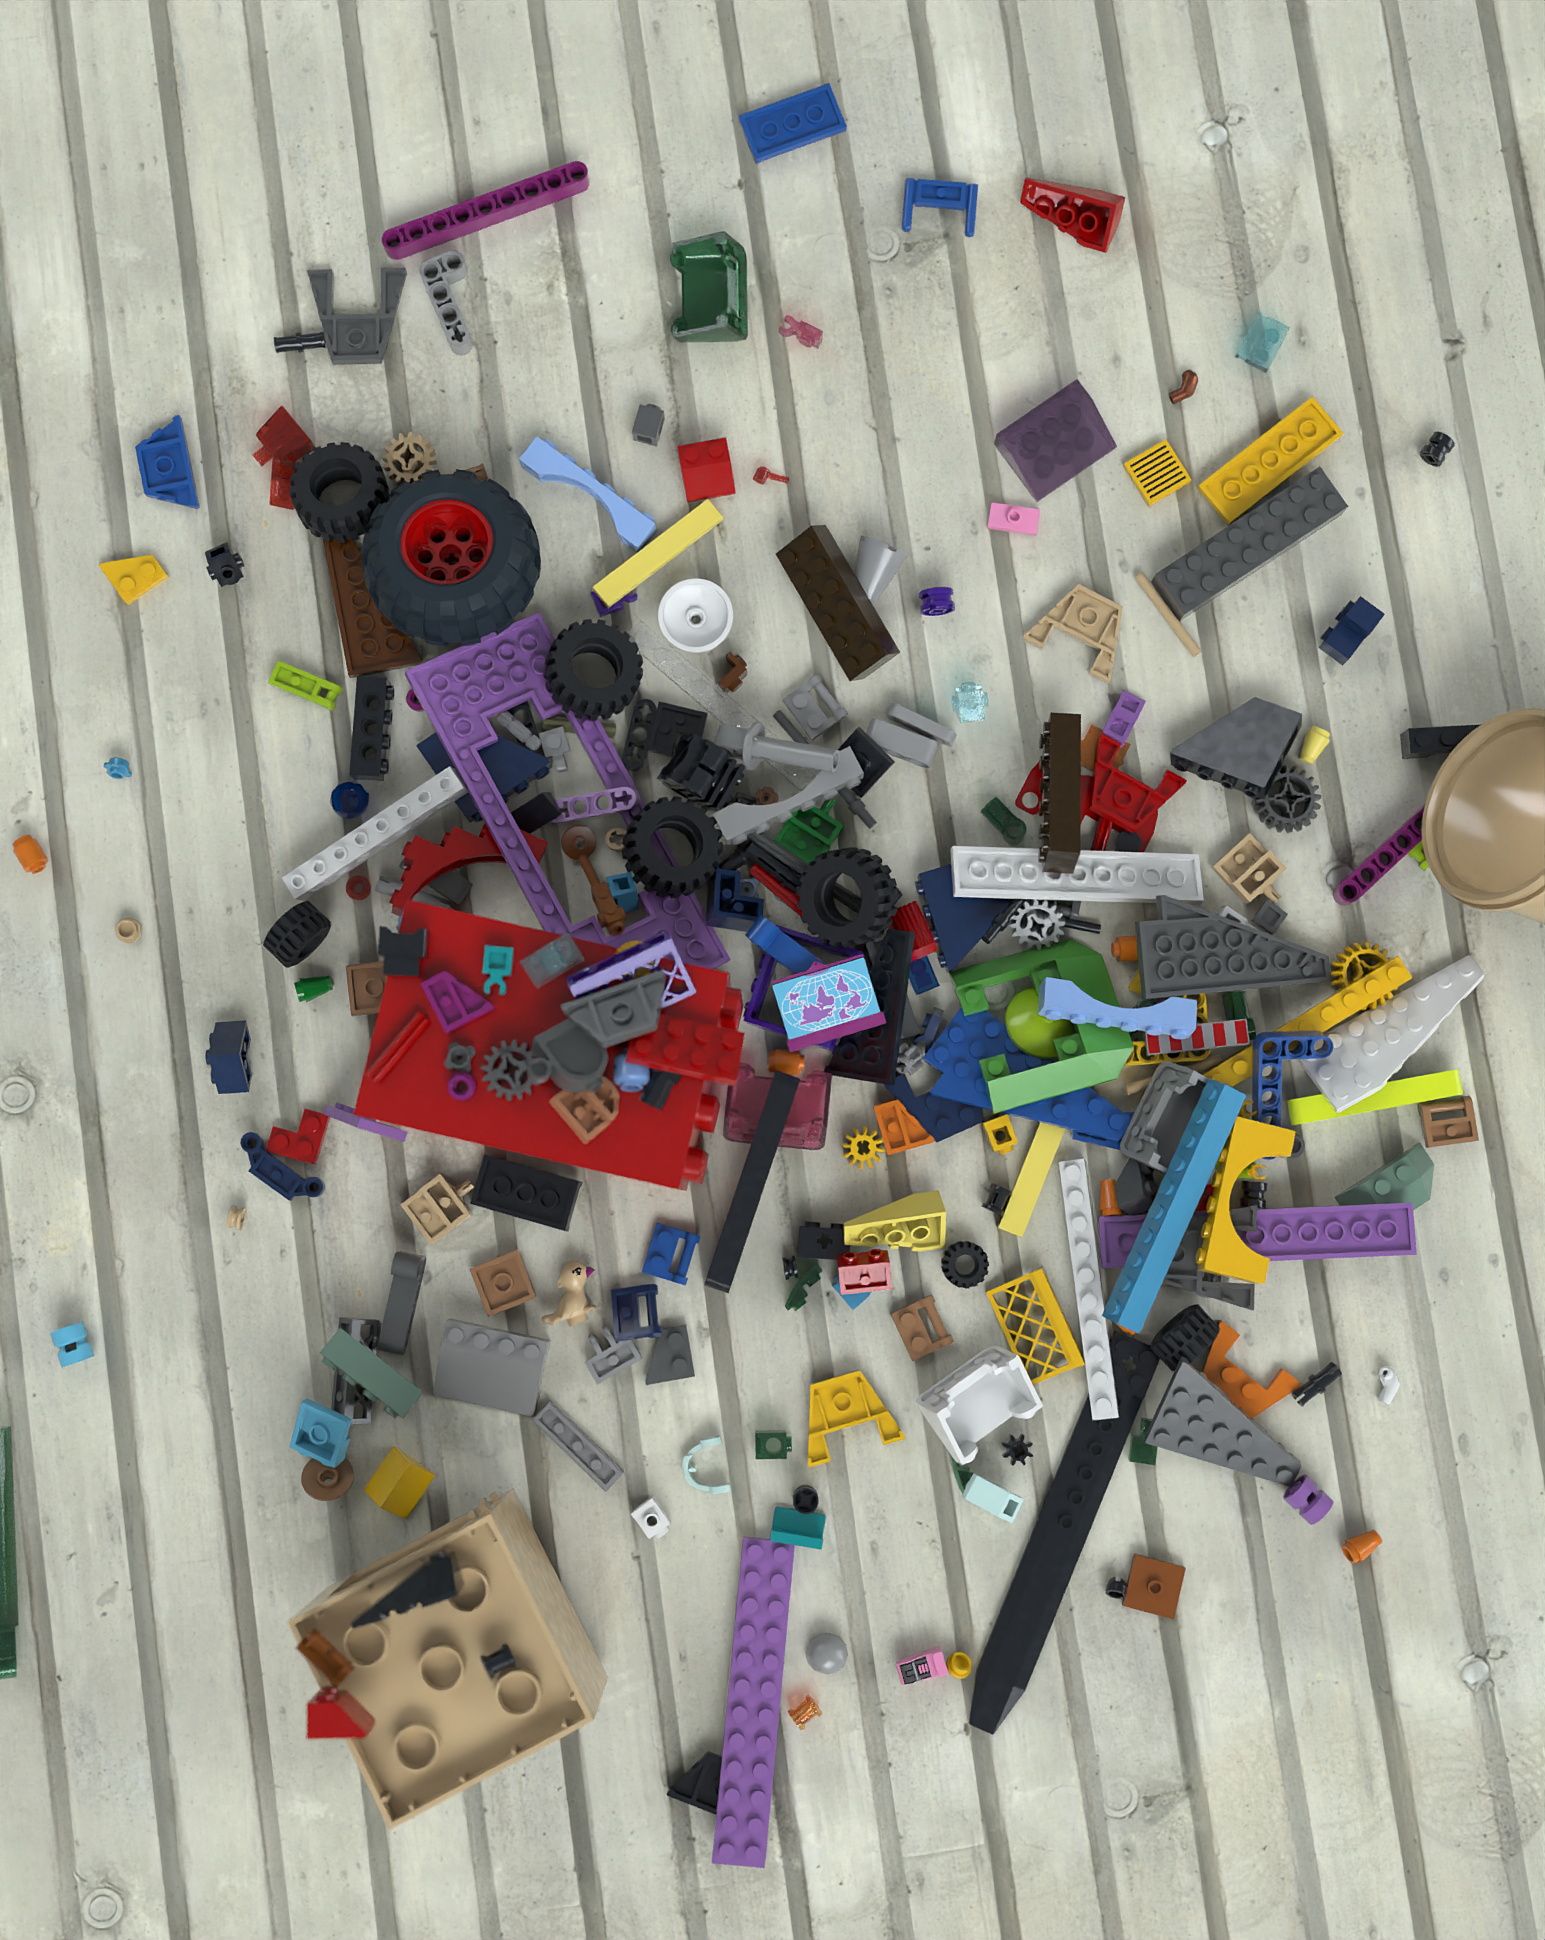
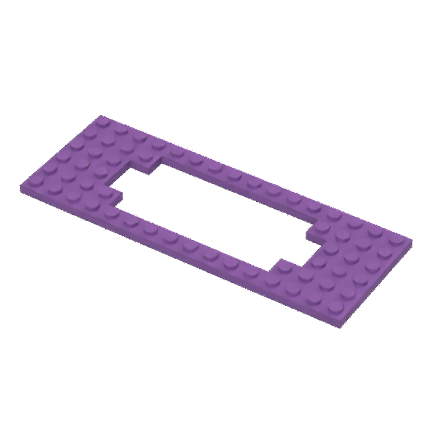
[405,612,731,969]

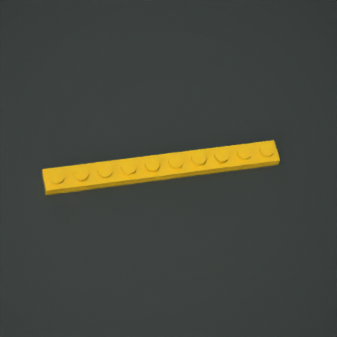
[1201,956,1412,1087]

